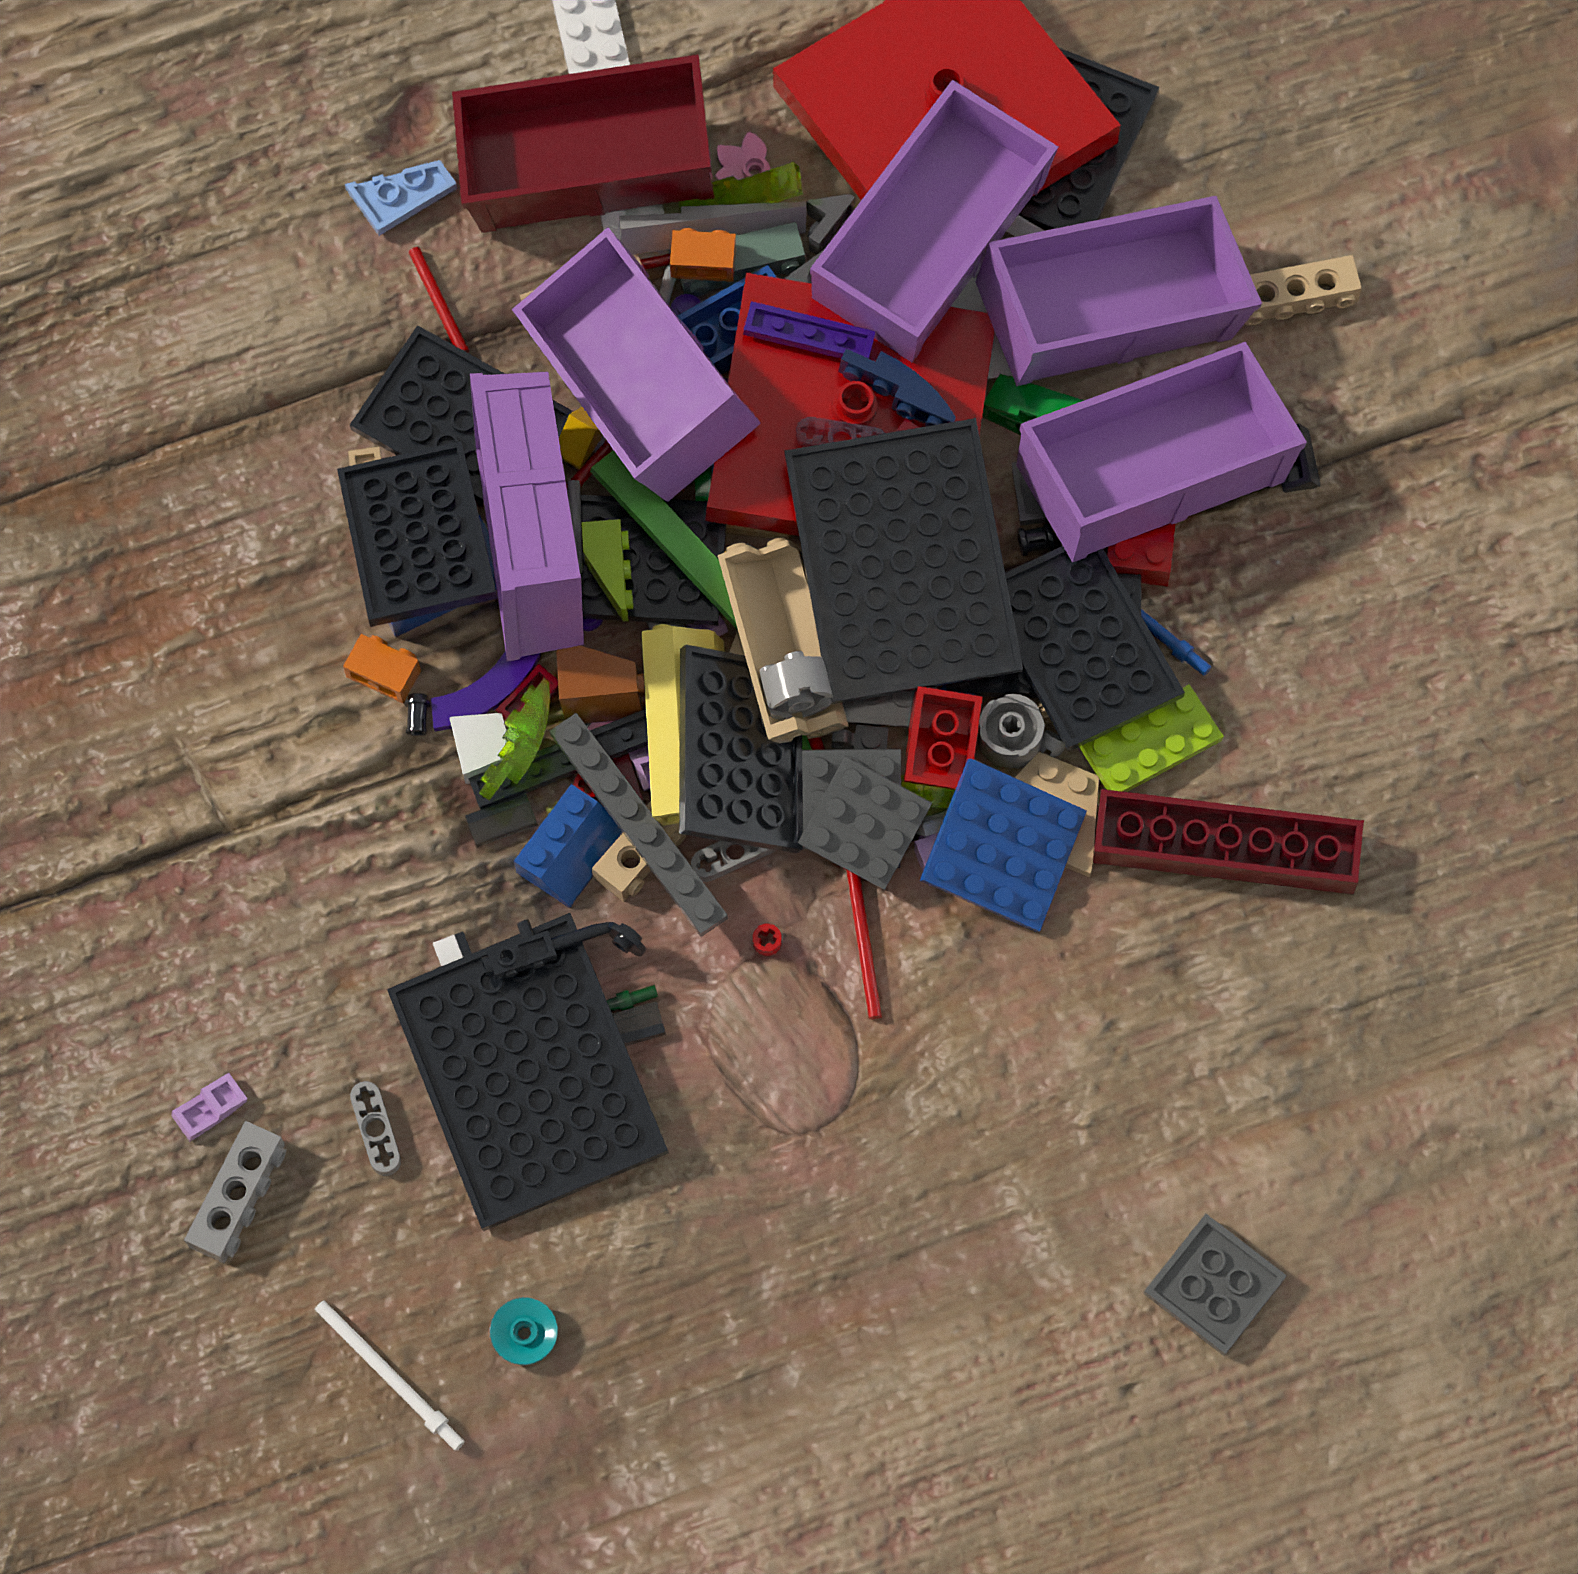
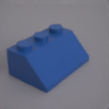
[514,784,623,908]

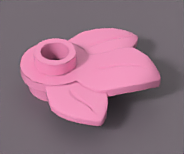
[715,132,770,186]

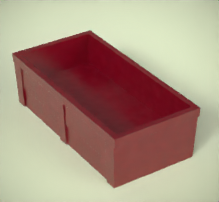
[452,54,715,233]

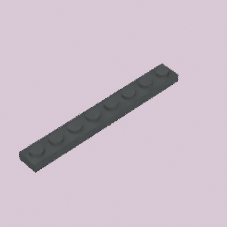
[550,713,728,937]

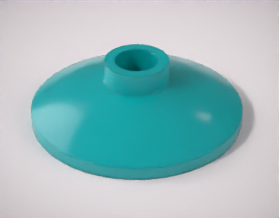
[490,1297,558,1365]

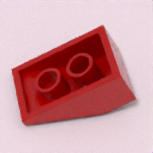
[1107,523,1176,587]
[904,686,982,790]

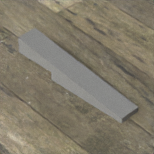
[619,202,806,255]

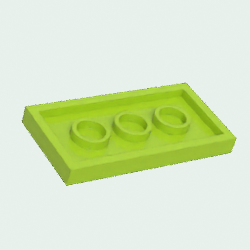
[1079,684,1224,792]

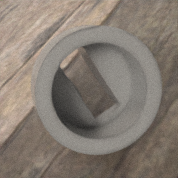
[1040,730,1065,758]

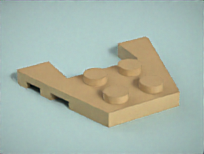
[1015,752,1099,877]

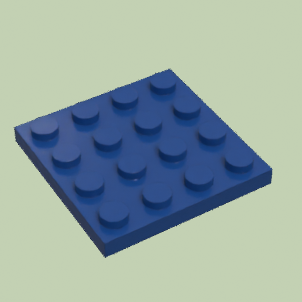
[920,758,1087,932]

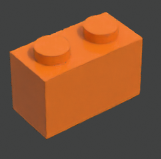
[670,228,736,282]
[343,634,421,703]

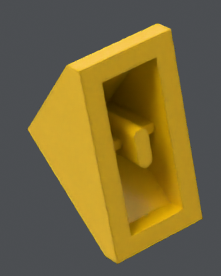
[559,407,603,470]

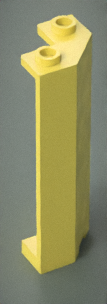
[642,624,724,826]

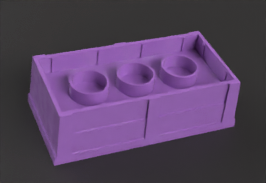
[810,80,1058,362]
[975,196,1262,386]
[512,227,761,502]
[1016,342,1307,562]
[470,372,584,662]

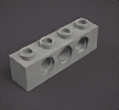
[184,1121,286,1264]

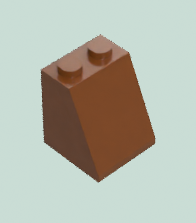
[556,645,646,723]

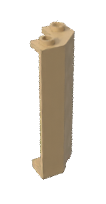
[718,538,849,743]

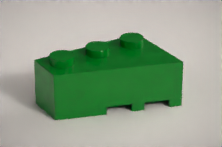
[982,374,1084,436]

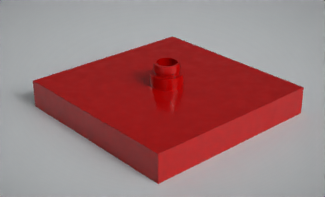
[773,0,1120,200]
[705,273,995,536]

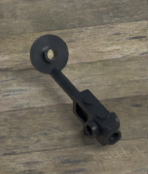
[481,920,646,979]

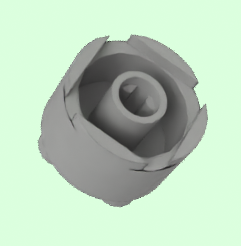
[759,651,833,720]
[978,694,1045,769]

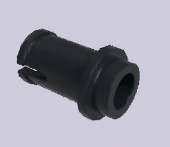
[404,693,430,736]

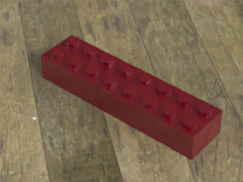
[1093,789,1364,895]

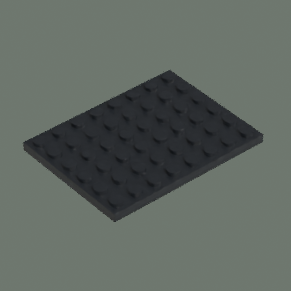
[784,418,1023,705]
[387,913,669,1232]

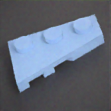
[345,160,458,236]

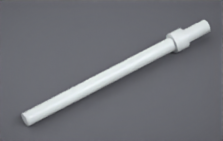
[315,1300,465,1451]

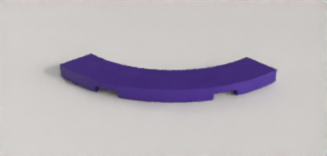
[431,650,541,732]

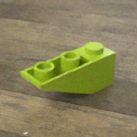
[582,519,633,621]

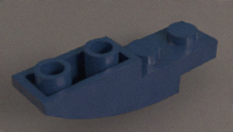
[838,349,956,426]

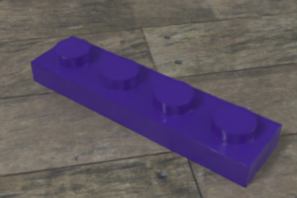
[743,301,876,359]

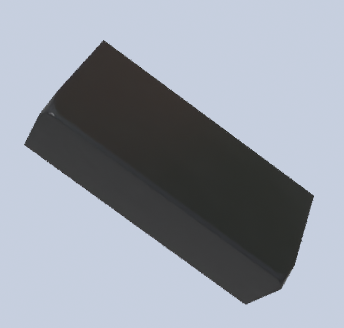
[1281,423,1321,493]

